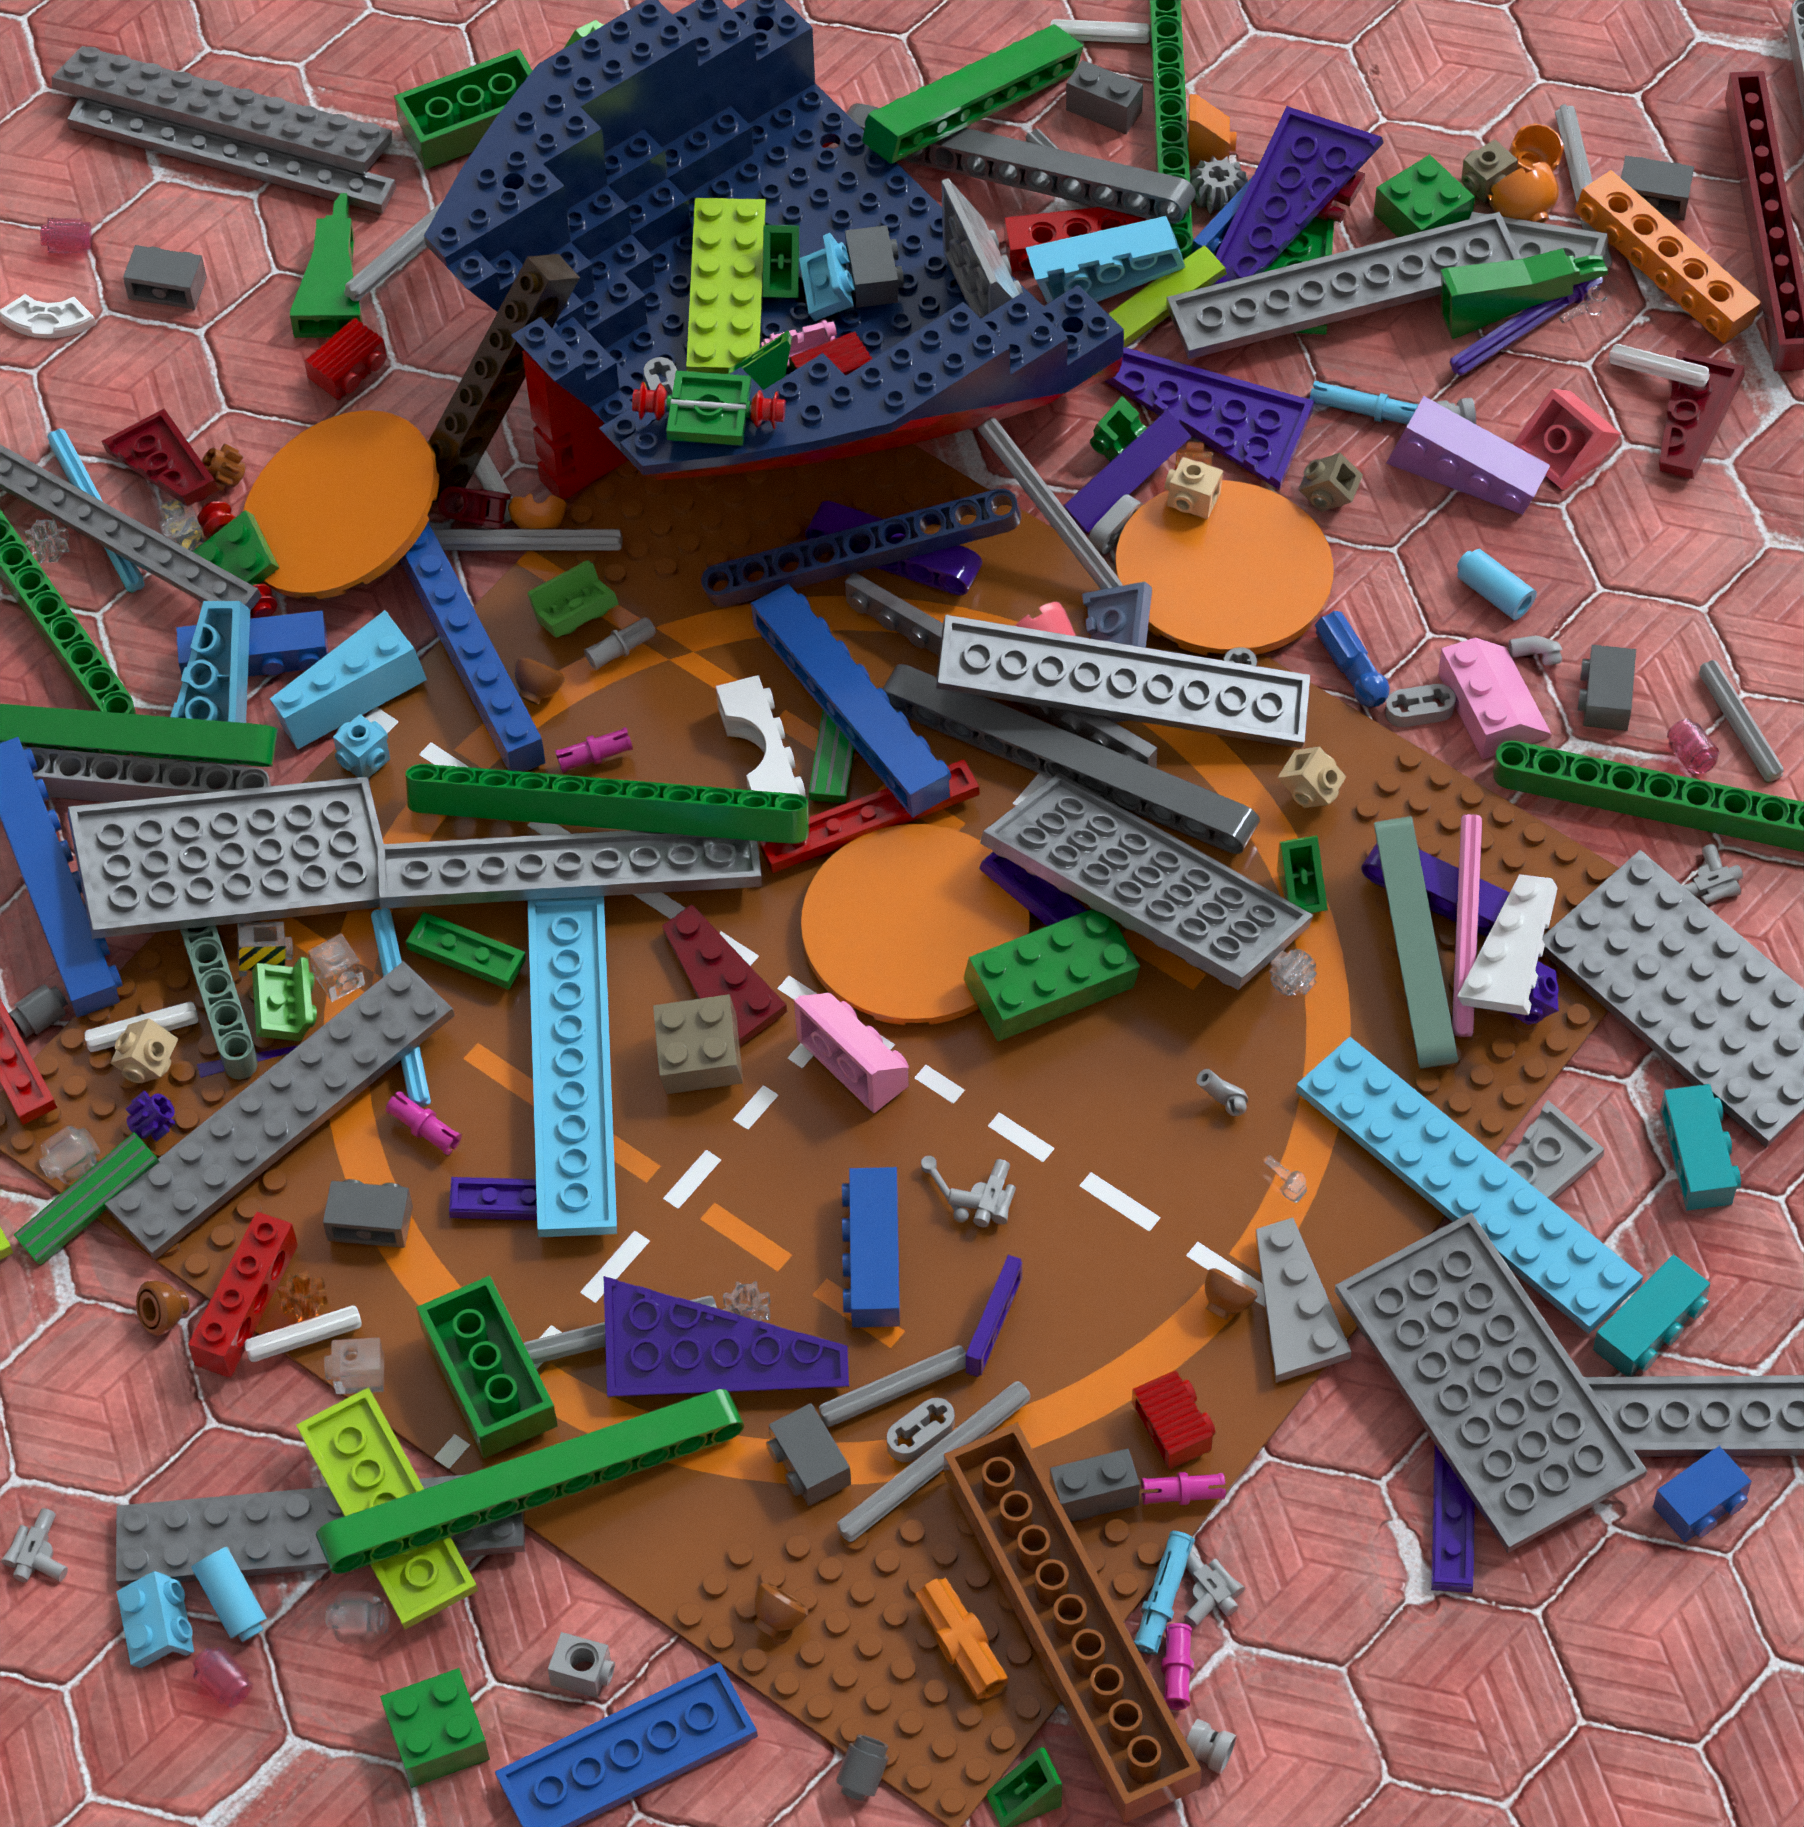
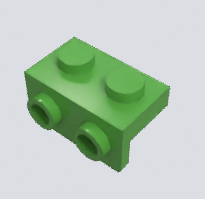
[527,560,619,638]
[252,957,317,1041]

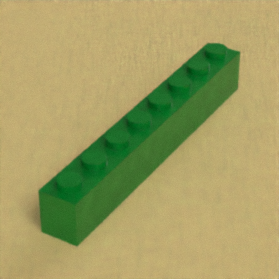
[862,24,1084,164]

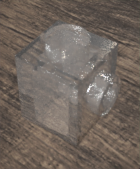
[308,933,365,1002]
[324,1338,384,1394]

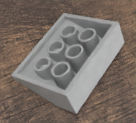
[941,179,1023,318]

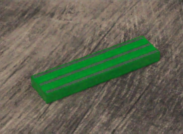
[809,709,855,803]
[13,1132,160,1266]

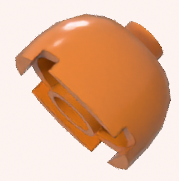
[1487,162,1559,223]

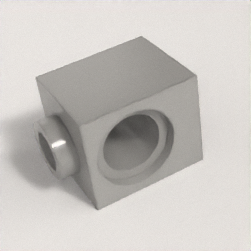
[548,1632,615,1698]

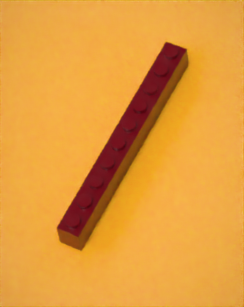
[1725,71,1804,371]

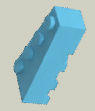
[1026,216,1186,304]
[170,601,250,723]
[270,610,427,749]

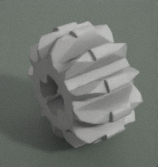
[1190,155,1248,214]

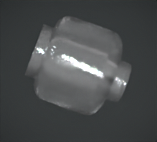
[39,1125,100,1184]
[325,1590,390,1645]

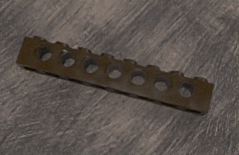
[428,254,580,503]

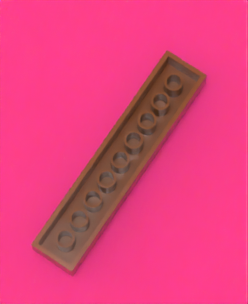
[944,1422,1201,1823]

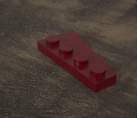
[1659,350,1745,479]
[101,409,219,507]
[662,904,788,1047]

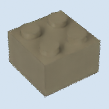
[653,994,743,1094]

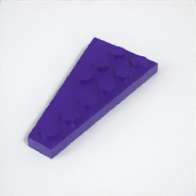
[1211,106,1384,286]
[1104,347,1314,490]
[603,1276,849,1398]

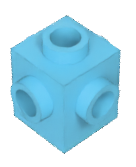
[333,714,390,778]

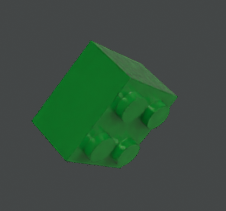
[1374,154,1475,238]
[380,1668,490,1788]

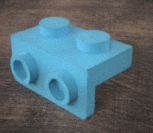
[799,233,855,321]
[116,1571,194,1668]

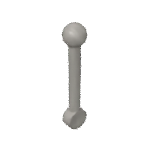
[921,1156,969,1223]

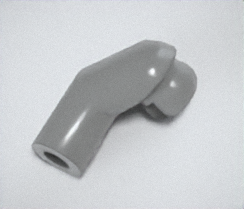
[1508,635,1563,666]
[1196,1069,1248,1116]

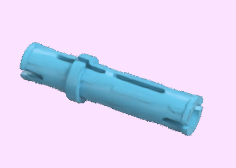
[1310,380,1419,425]
[1134,1531,1195,1655]

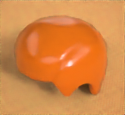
[1509,123,1564,173]
[508,493,568,529]

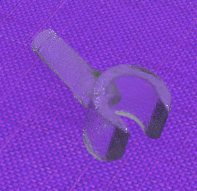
[1559,286,1608,324]
[1264,1155,1307,1202]

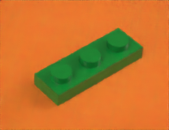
[406,912,526,990]

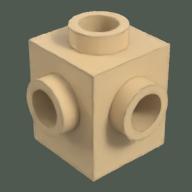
[1164,457,1223,519]
[1277,746,1346,808]
[110,1018,178,1084]

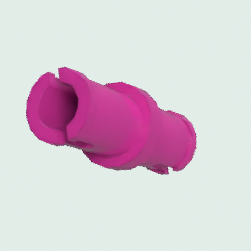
[555,727,633,773]
[385,1091,462,1155]
[1141,1472,1226,1505]
[1161,1623,1194,1710]

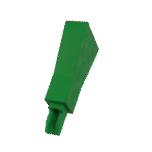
[290,193,363,338]
[1441,248,1608,339]

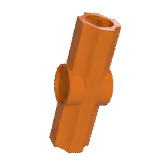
[915,1578,1008,1700]

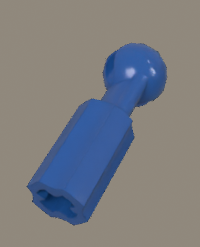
[1315,611,1390,708]

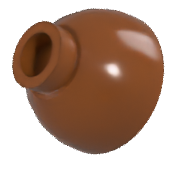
[515,657,565,705]
[1205,1268,1258,1320]
[136,1281,189,1336]
[754,1582,809,1637]

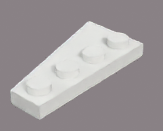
[1457,874,1557,1015]

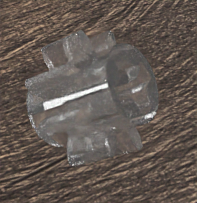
[25,518,70,564]
[1270,949,1317,996]
[723,1281,771,1321]

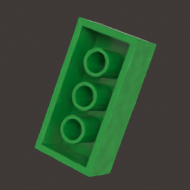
[394,49,533,170]
[963,909,1140,1041]
[416,1275,558,1459]

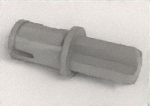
[584,617,656,670]

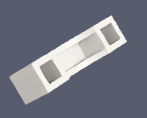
[716,675,806,797]

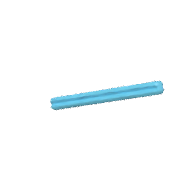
[47,428,145,593]
[371,908,431,1107]

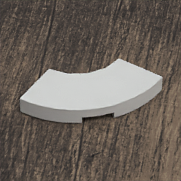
[0,294,96,338]

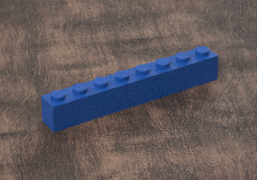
[399,522,546,772]
[751,584,952,818]
[0,737,123,1018]

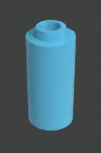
[1457,549,1537,620]
[191,1547,267,1642]

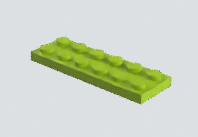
[686,198,766,374]
[296,1387,479,1629]

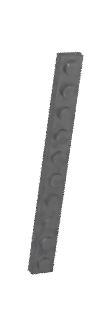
[67,97,396,214]
[0,444,262,611]
[845,572,1157,768]

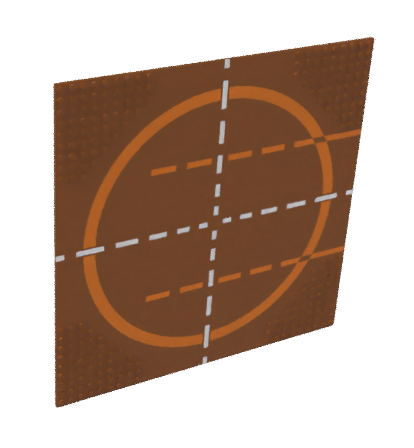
[0,444,1619,1827]

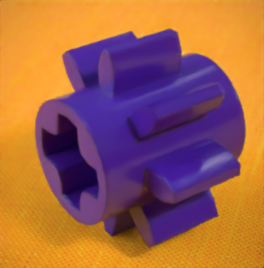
[126,1091,175,1141]

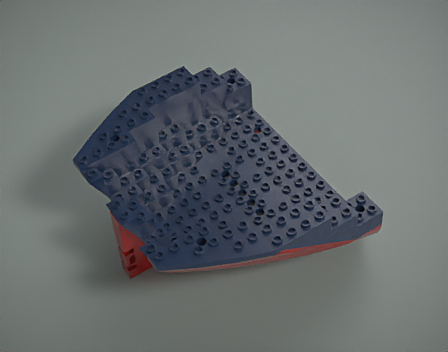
[424,0,1124,500]

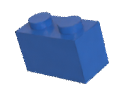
[1653,1445,1752,1543]

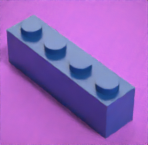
[176,610,329,676]
[842,1167,900,1328]

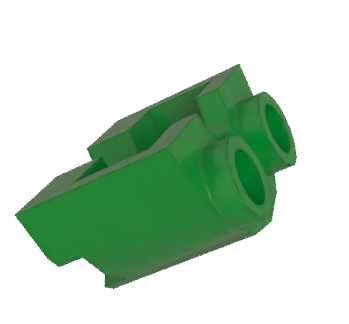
[1090,396,1147,461]

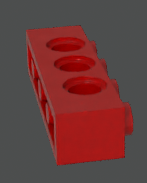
[1004,207,1146,272]
[188,1211,298,1378]

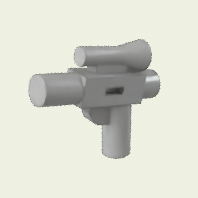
[1682,844,1743,905]
[948,1159,1016,1227]
[1,1508,68,1582]
[1184,1550,1245,1627]

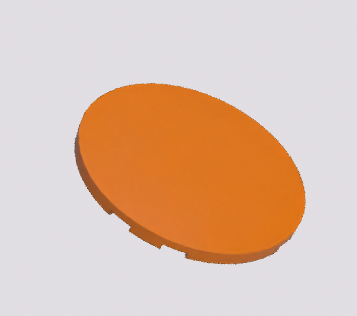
[243,410,439,599]
[1115,480,1334,655]
[801,824,1030,1025]

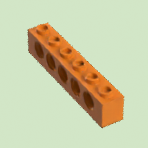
[1574,170,1762,344]

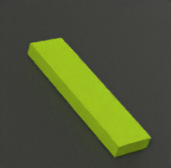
[1109,245,1227,347]

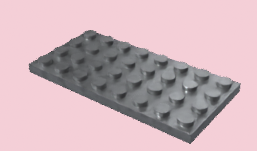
[980,773,1313,990]
[68,777,384,939]
[1542,850,1804,1148]
[1335,1212,1647,1553]

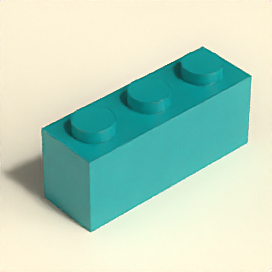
[1660,1084,1741,1211]
[1593,1254,1711,1377]

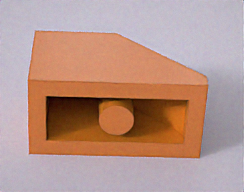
[1188,94,1237,166]

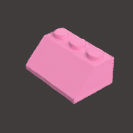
[1438,638,1551,760]
[794,993,909,1113]

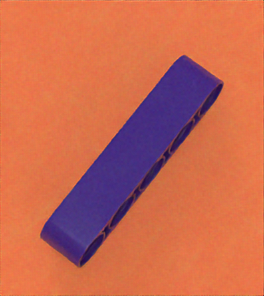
[805,501,982,596]
[1361,842,1510,937]

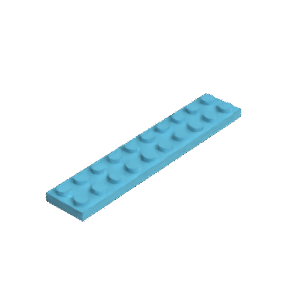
[528,896,617,1237]
[1296,1037,1643,1334]

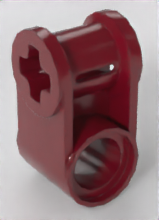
[438,487,512,529]

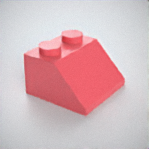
[1513,388,1621,490]

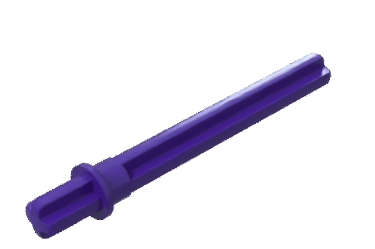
[1449,277,1603,376]

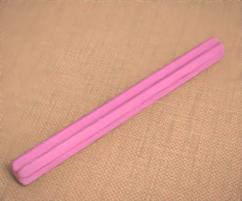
[1452,814,1482,1037]

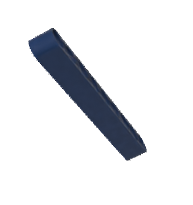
[701,488,1021,607]

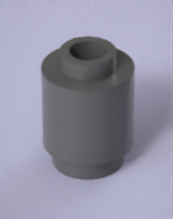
[9,984,68,1038]
[836,1734,889,1801]

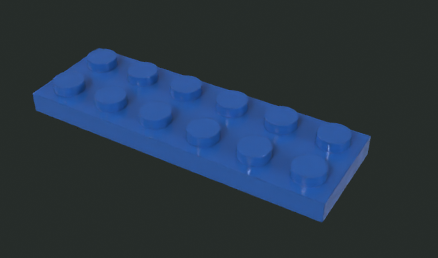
[495,1662,758,1827]

